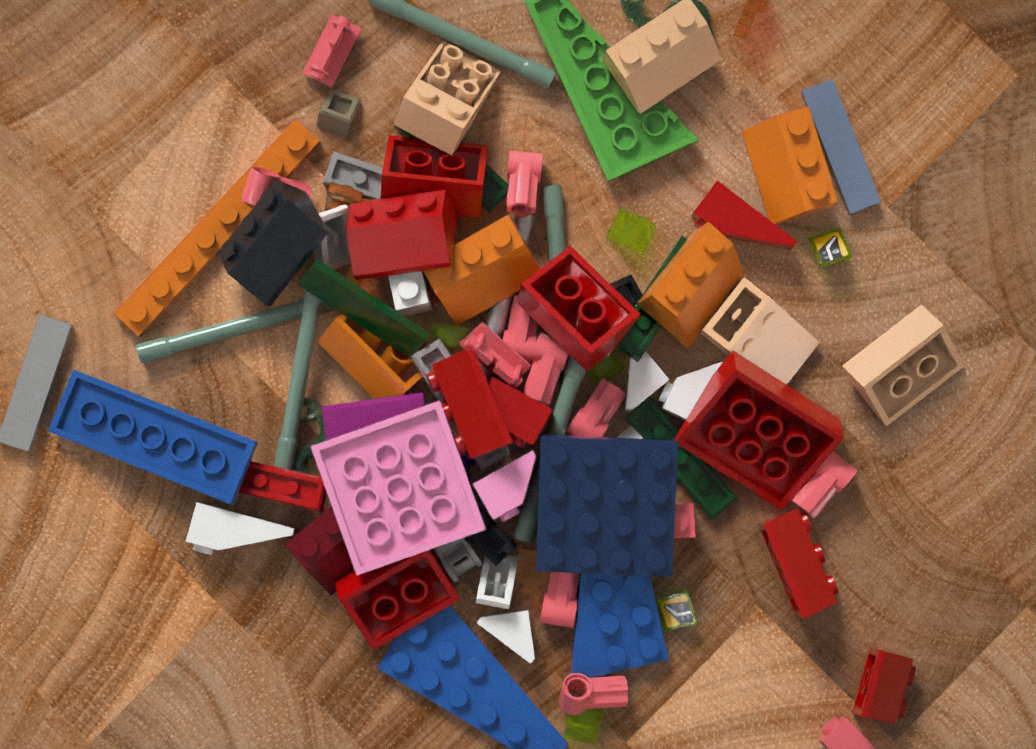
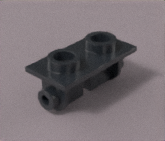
[466,501,517,566]

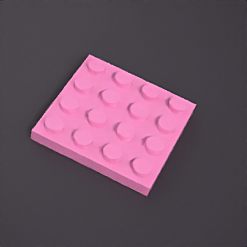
[311,400,486,575]

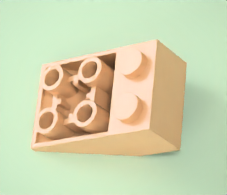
[393,40,501,155]
[700,278,820,384]

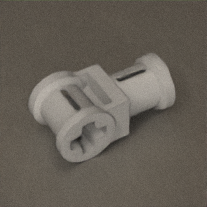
[435,538,483,583]

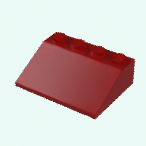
[674,351,844,510]

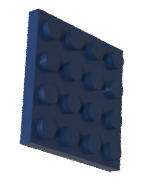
[536,435,678,577]

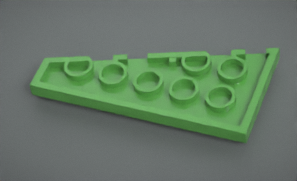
[525,0,699,182]

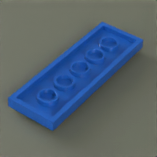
[48,369,258,505]

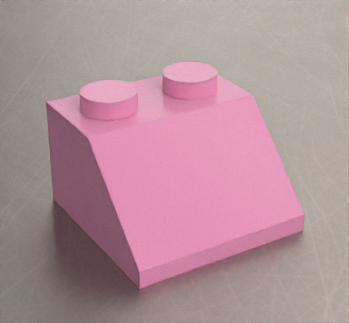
[473,451,536,523]

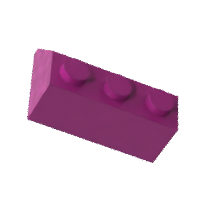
[322,392,425,441]

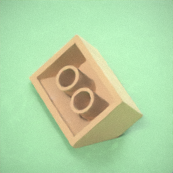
[602,0,722,114]
[842,305,965,427]

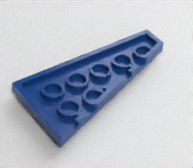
[570,573,669,678]
[377,605,568,749]

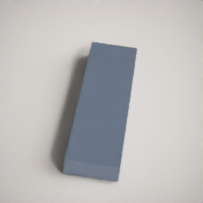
[801,79,881,215]

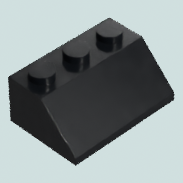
[218,179,329,307]

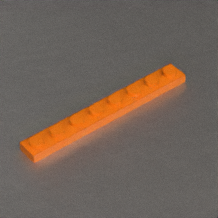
[114,119,321,337]

